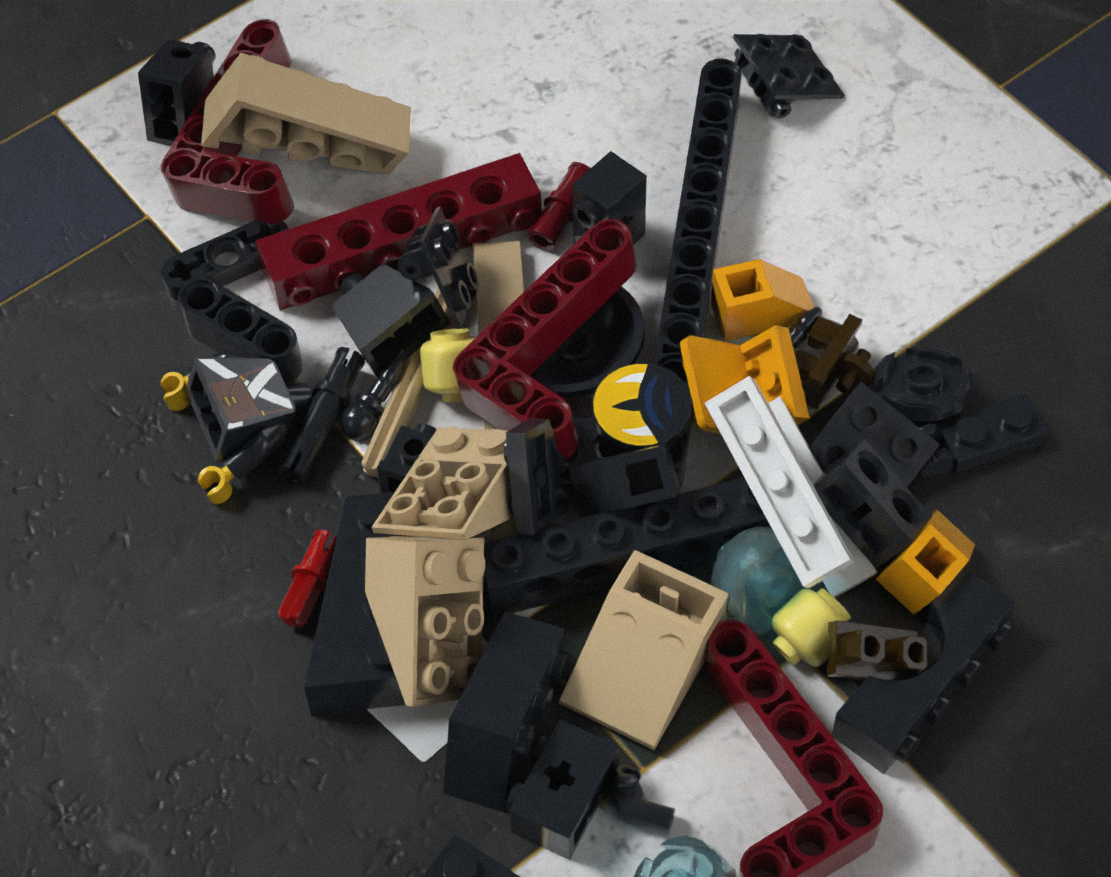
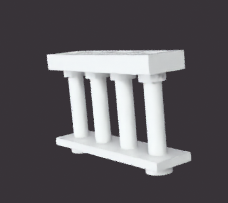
[705,376,878,598]

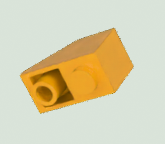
[711,259,814,341]
[876,510,975,615]

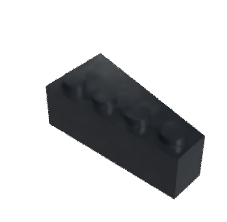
[304,492,406,716]

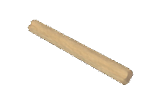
[362,287,454,478]

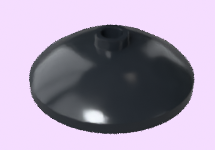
[530,286,645,398]

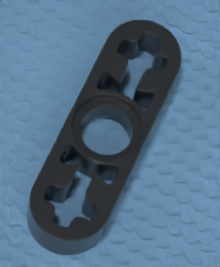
[161,220,289,301]

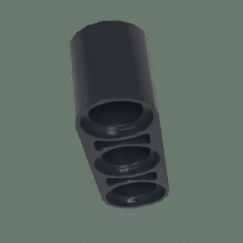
[178,278,303,385]

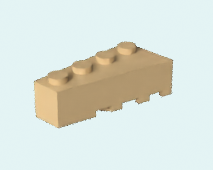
[201,53,411,175]

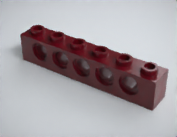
[255,153,542,311]

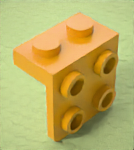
[680,325,810,434]

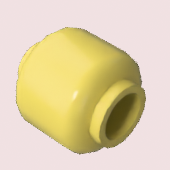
[420,328,476,402]
[772,588,851,667]

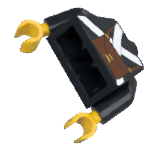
[161,351,313,504]

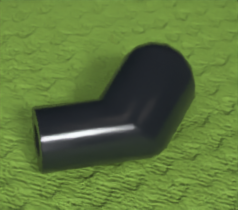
[607,764,676,835]

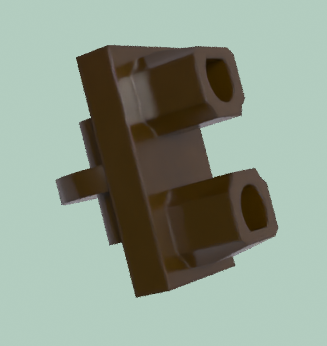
[795,314,875,410]
[827,620,927,680]

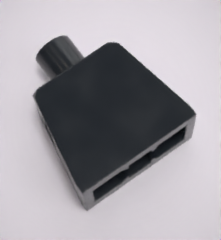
[138,40,216,146]
[333,265,451,378]

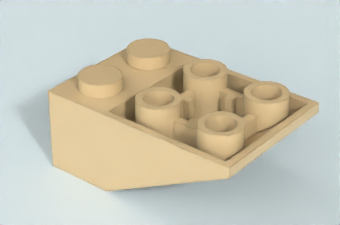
[372,427,514,540]
[365,536,485,707]
[559,550,729,750]

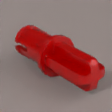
[278,530,337,628]

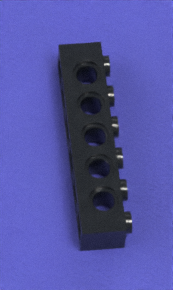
[483,478,781,619]

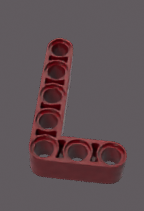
[160,19,294,225]
[453,219,637,460]
[706,620,883,877]

